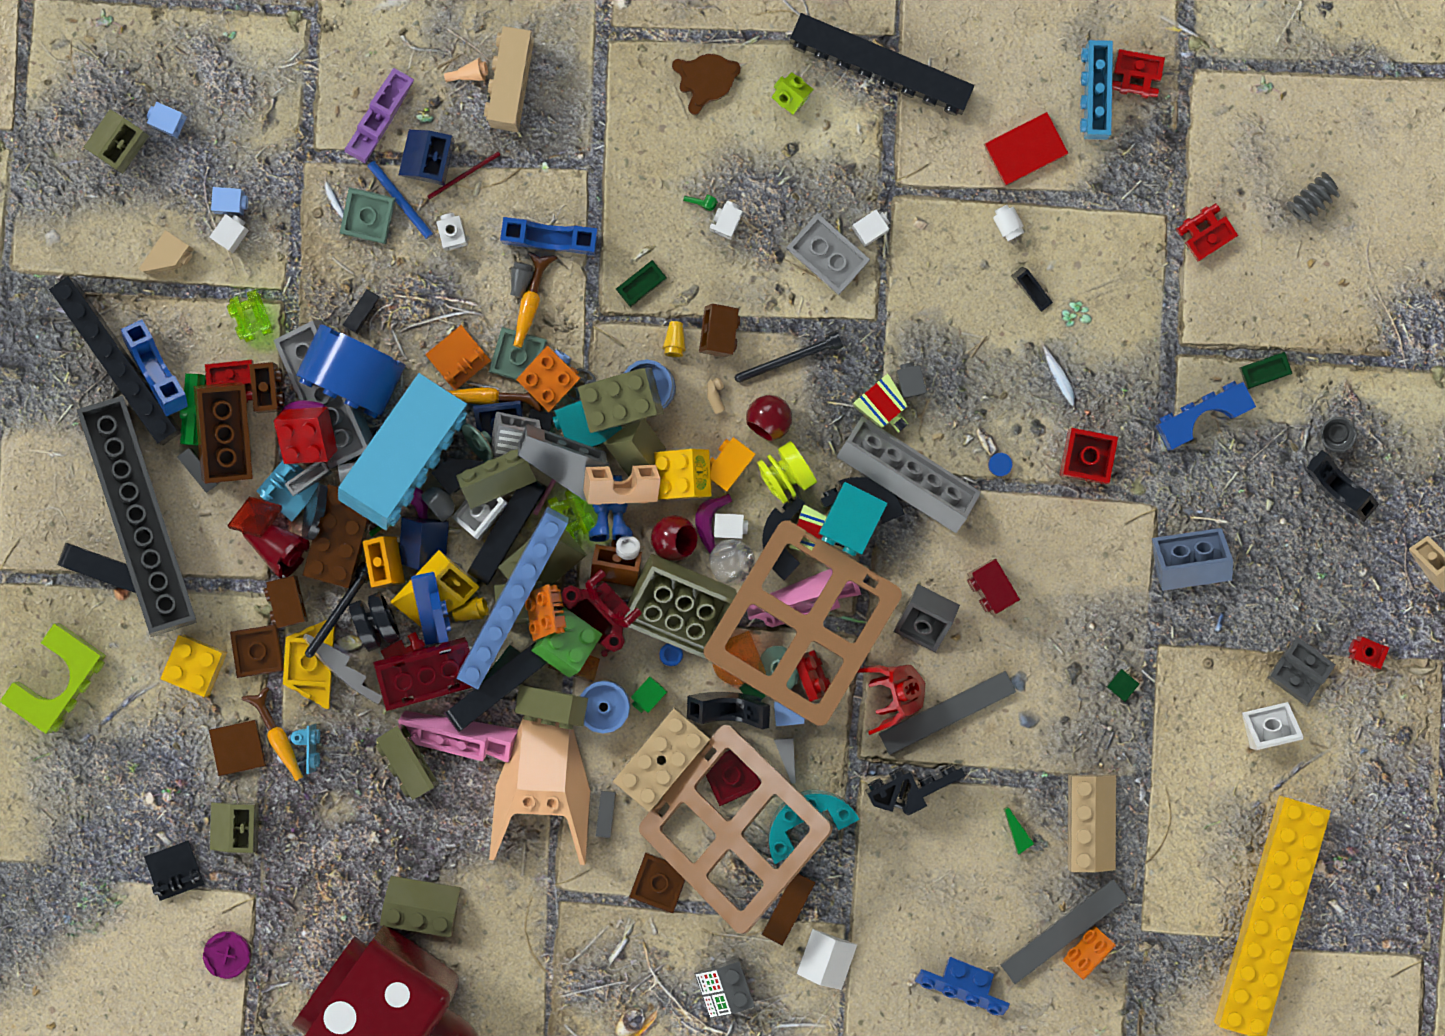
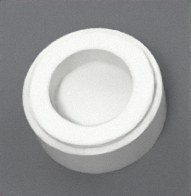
[616,536,640,560]

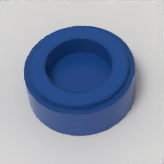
[988,453,1012,477]
[659,643,683,666]

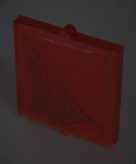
[227,496,283,538]

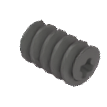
[1287,172,1340,223]

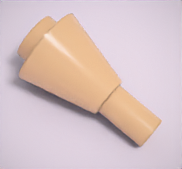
[444,58,488,82]

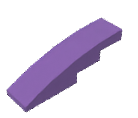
[345,68,414,163]

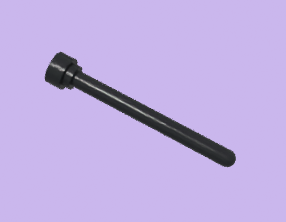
[734,330,843,383]
[305,562,370,658]

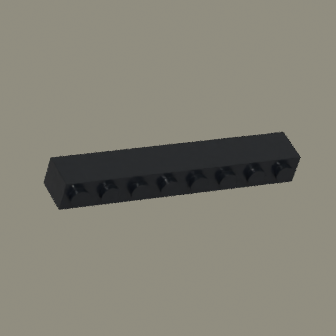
[789,13,975,116]
[49,276,181,445]

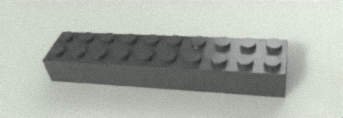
[76,396,197,637]

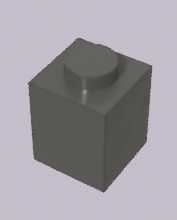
[896,362,926,399]

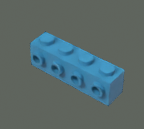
[1080,40,1113,140]

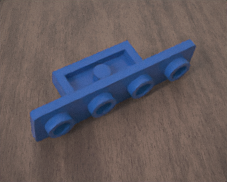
[411,572,451,645]
[915,957,1010,1015]

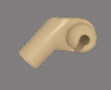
[707,378,725,414]

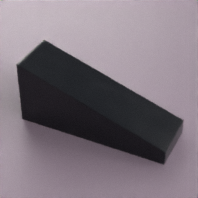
[1011,267,1053,312]
[343,289,380,335]

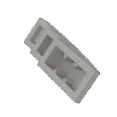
[303,634,382,704]

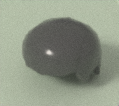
[1320,416,1357,452]
[421,487,454,523]

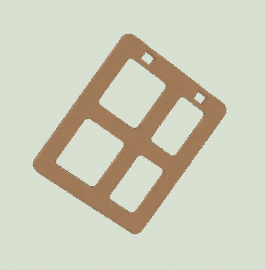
[703,521,902,726]
[639,725,833,934]

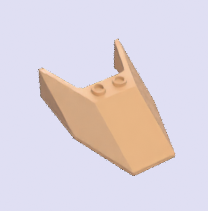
[489,716,590,865]

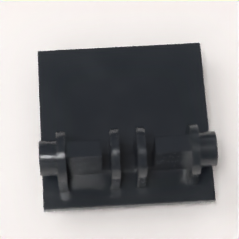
[144,840,205,901]

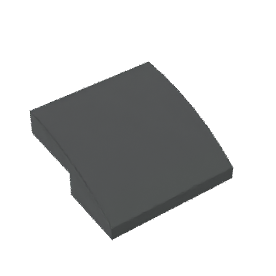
[1267,637,1336,705]

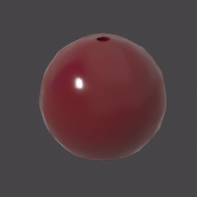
[746,395,792,441]
[651,515,698,562]

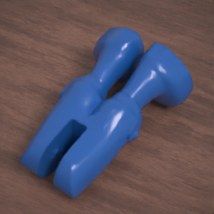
[589,475,633,542]

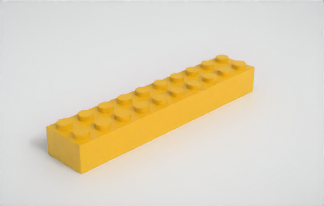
[1214,795,1331,1036]

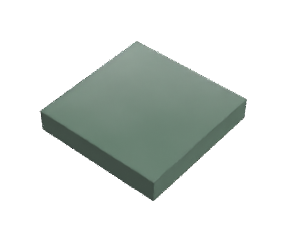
[340,187,396,244]
[489,327,547,380]

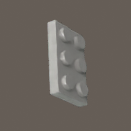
[786,213,870,296]

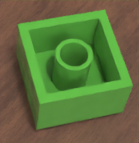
[531,607,602,678]

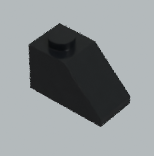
[432,458,485,496]

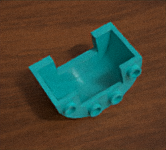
[768,790,860,864]

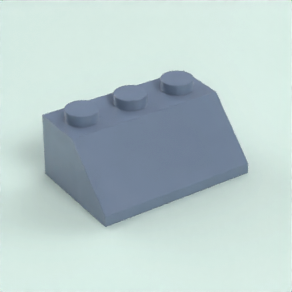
[1152,528,1233,591]

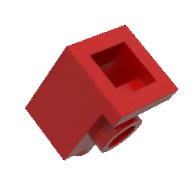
[1348,636,1390,669]

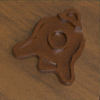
[672,54,741,115]

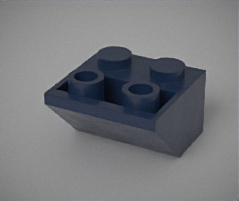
[398,129,455,186]

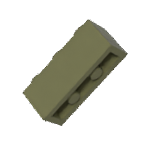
[456,449,536,509]
[515,685,588,730]

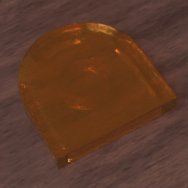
[713,631,767,685]

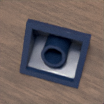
[473,401,524,437]
[399,516,449,570]

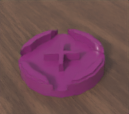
[203,931,251,979]

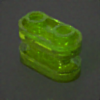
[227,289,273,343]
[547,490,595,539]

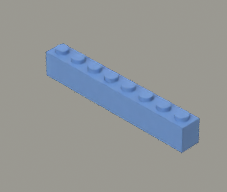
[457,507,569,689]

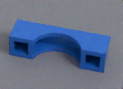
[500,217,599,256]
[121,319,188,417]
[1156,381,1256,451]

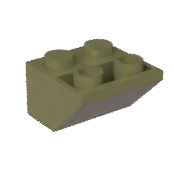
[83,109,149,174]
[210,802,259,853]

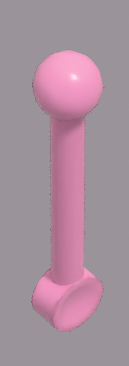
[533,479,556,516]

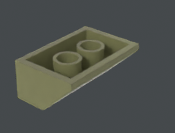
[498,529,587,586]
[376,724,439,800]
[380,875,461,937]

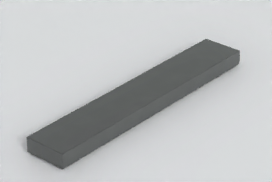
[878,671,1016,755]
[1000,878,1128,984]

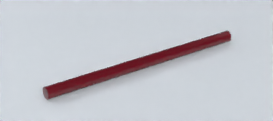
[427,151,501,200]

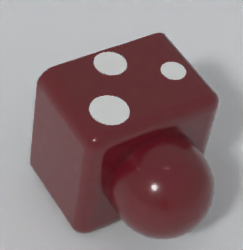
[291,925,479,1036]

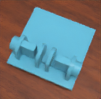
[256,460,320,522]
[291,724,320,774]

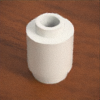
[993,205,1024,241]

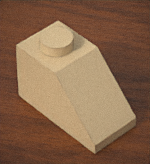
[139,230,193,275]
[1409,536,1445,593]

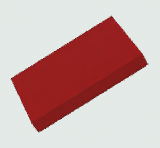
[984,112,1068,186]

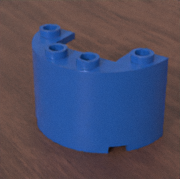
[296,324,406,418]

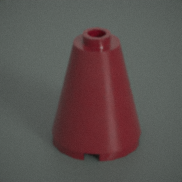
[243,518,310,579]

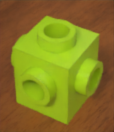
[771,72,814,115]

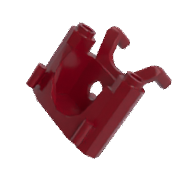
[557,569,642,657]

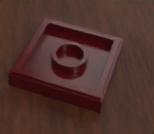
[706,749,761,806]

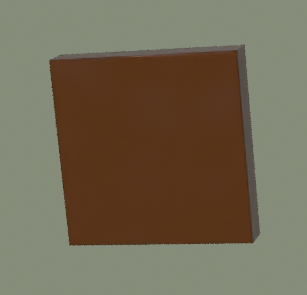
[230,624,284,678]
[209,720,266,776]
[629,852,685,913]

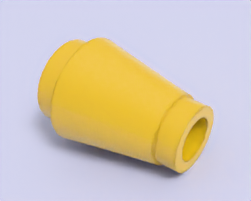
[662,321,686,357]
[452,596,489,622]

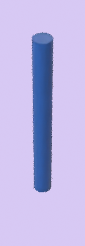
[367,161,433,239]

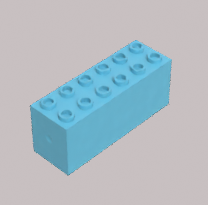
[338,373,468,530]

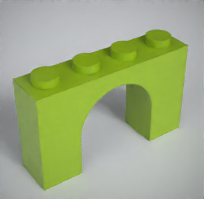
[0,623,106,734]

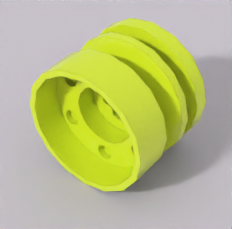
[757,441,817,504]

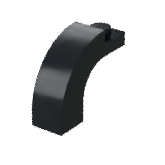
[1306,450,1379,522]
[820,477,905,524]
[762,497,805,581]
[687,692,770,730]

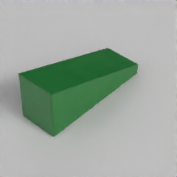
[1004,807,1034,855]

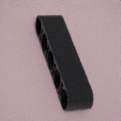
[467,480,547,585]
[57,543,136,593]
[444,642,548,733]

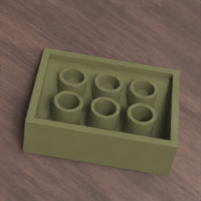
[624,553,737,659]

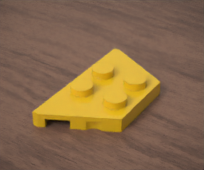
[283,620,335,709]

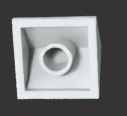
[452,497,508,540]
[1242,702,1303,750]
[797,929,857,990]

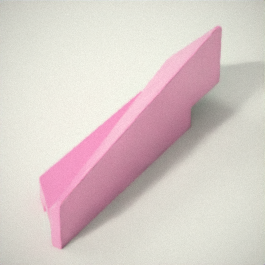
[746,569,861,627]
[398,711,518,762]

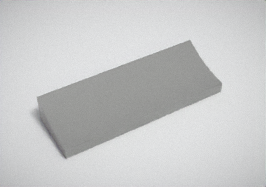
[273,320,373,469]
[836,416,981,533]

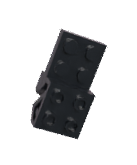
[865,763,966,815]

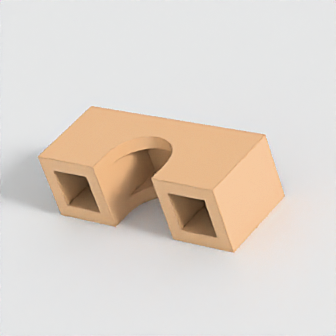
[583,465,660,505]

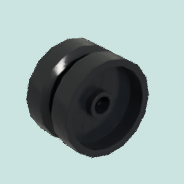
[349,592,400,652]

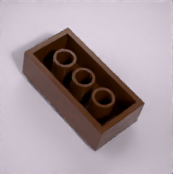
[193,382,253,484]
[302,484,371,588]

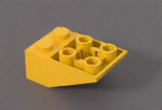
[390,550,479,628]

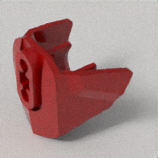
[857,665,926,735]

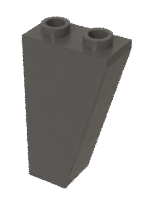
[518,424,609,501]

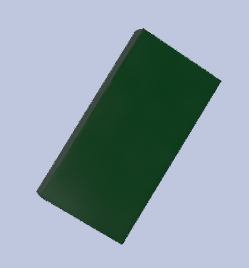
[616,260,667,308]
[1239,352,1293,390]

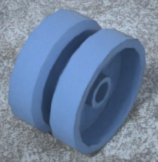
[624,359,676,409]
[580,680,631,734]

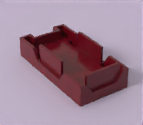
[373,637,473,711]

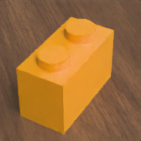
[710,437,756,492]
[363,536,405,588]

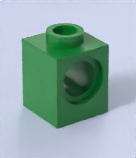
[631,676,668,713]

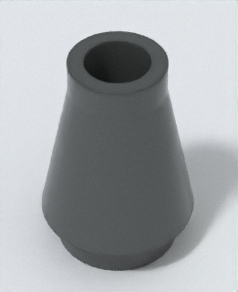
[510,262,534,297]

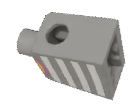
[491,412,541,457]

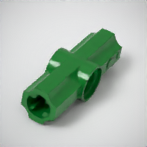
[179,373,206,446]

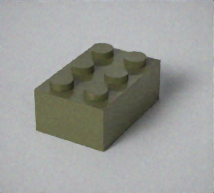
[578,367,664,433]

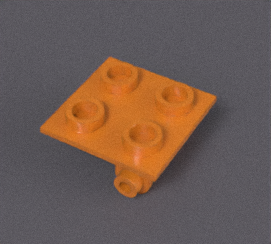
[425,325,491,390]
[516,345,581,412]
[525,584,567,641]
[1063,925,1116,980]

